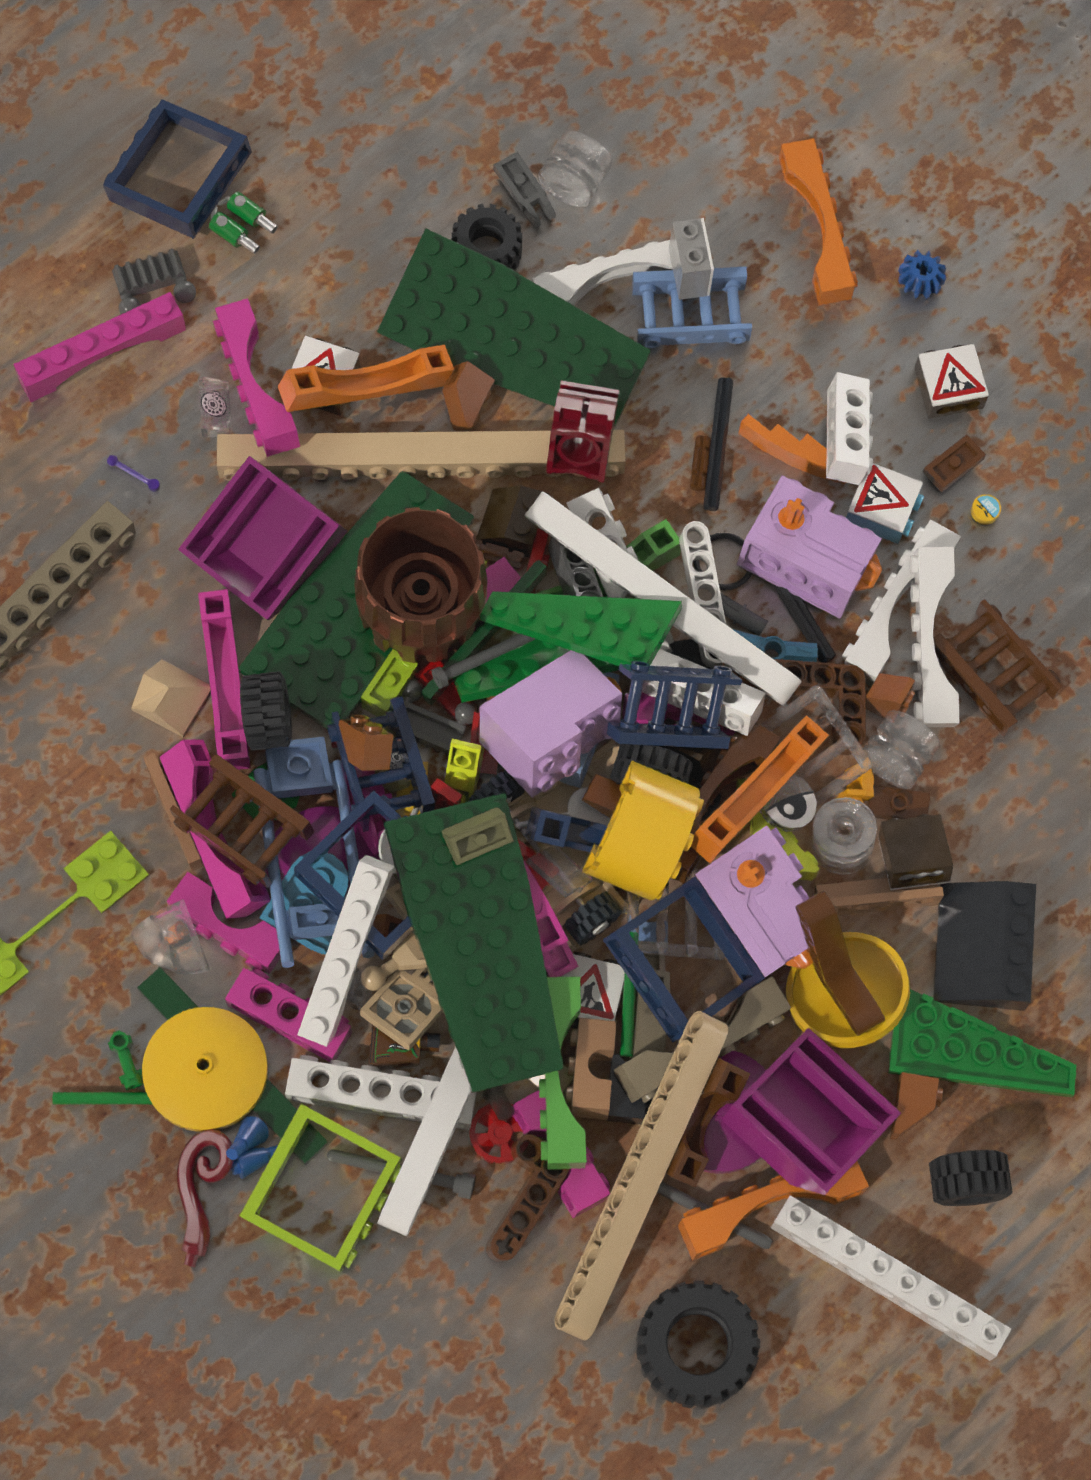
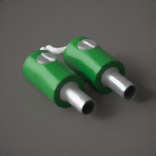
[209,191,278,254]

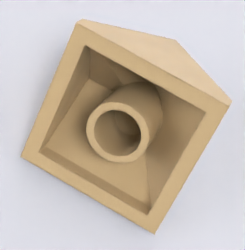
[131,659,211,737]

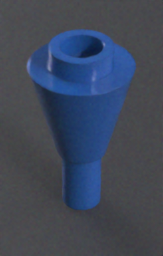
[226,1116,269,1160]
[231,1144,279,1180]

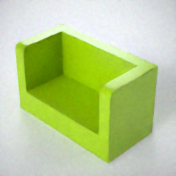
[361,649,418,717]

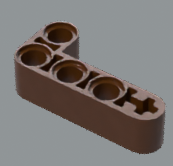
[486,1135,569,1262]

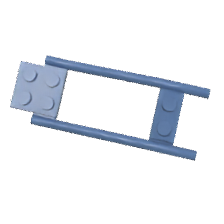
[253,737,375,968]

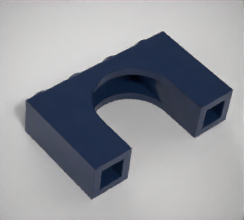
[525,807,608,852]

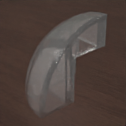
[132,899,210,975]

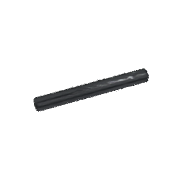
[703,377,733,511]
[773,584,836,663]

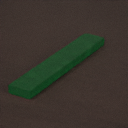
[422,560,547,706]

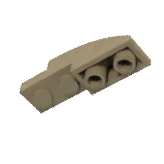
[630,946,670,1060]

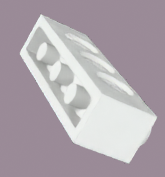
[826,372,873,485]
[642,649,766,736]

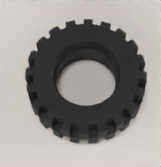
[636,1280,760,1409]

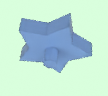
[631,921,660,947]

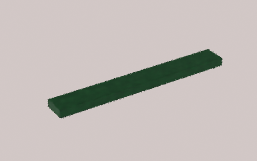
[137,967,328,1165]

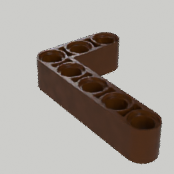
[722,659,866,756]
[795,890,885,1036]

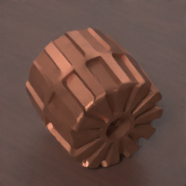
[354,507,487,663]

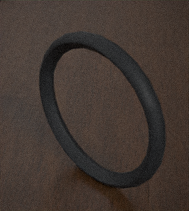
[693,532,752,590]

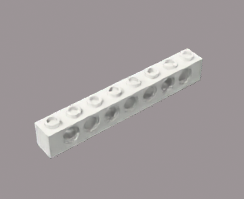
[771,1195,1011,1361]

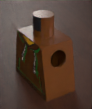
[369,1024,440,1070]

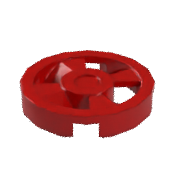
[469,1101,529,1164]

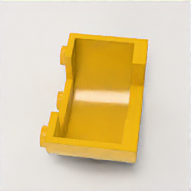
[582,761,704,901]

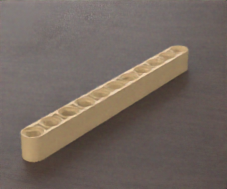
[554,1011,728,1340]

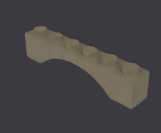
[613,977,791,1103]

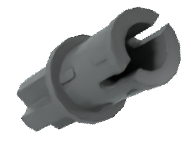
[720,593,768,636]

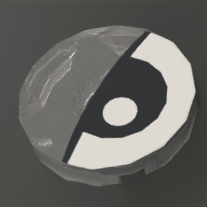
[760,774,817,832]

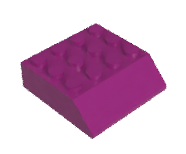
[178,456,347,621]
[721,1028,901,1195]

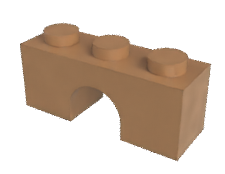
[565,1018,616,1120]

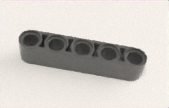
[548,536,603,597]

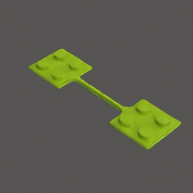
[0,831,149,996]

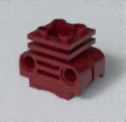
[546,380,619,483]

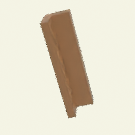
[143,753,205,872]
[815,878,944,915]

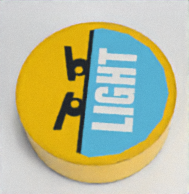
[971,494,1001,525]

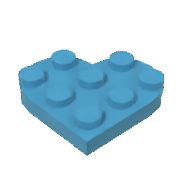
[260,852,349,954]

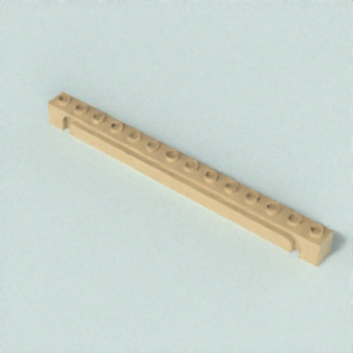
[217,430,625,481]

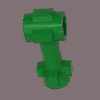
[108,1030,144,1090]

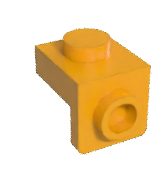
[833,761,874,808]

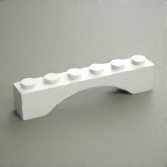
[532,240,673,305]
[841,519,961,687]
[909,547,959,727]
[297,855,395,1046]

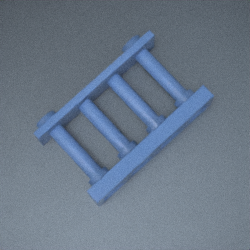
[632,267,752,348]

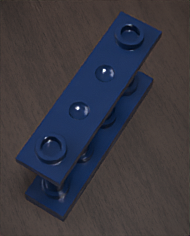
[607,661,742,749]
[327,696,435,832]

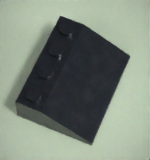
[933,881,1036,1011]

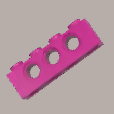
[225,968,352,1062]

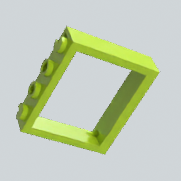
[240,1104,403,1272]

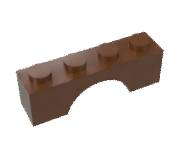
[666,1058,750,1187]

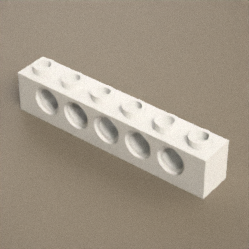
[567,488,674,653]
[285,1055,477,1130]

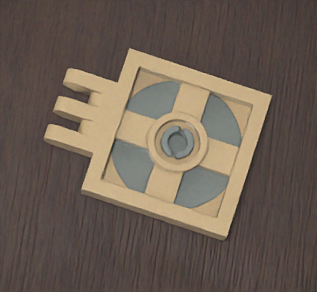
[360,968,443,1051]

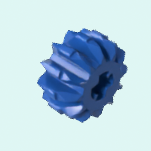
[898,250,946,299]

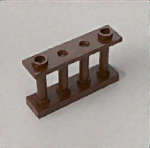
[933,599,1063,737]
[169,754,315,888]

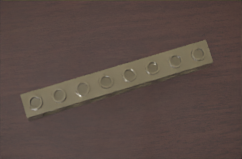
[0,500,136,672]

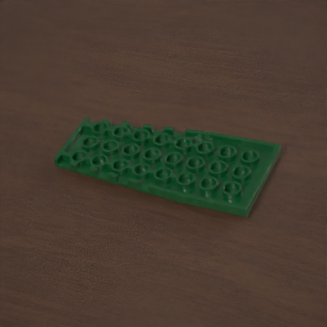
[377,228,651,429]
[238,471,474,729]
[384,793,563,1093]

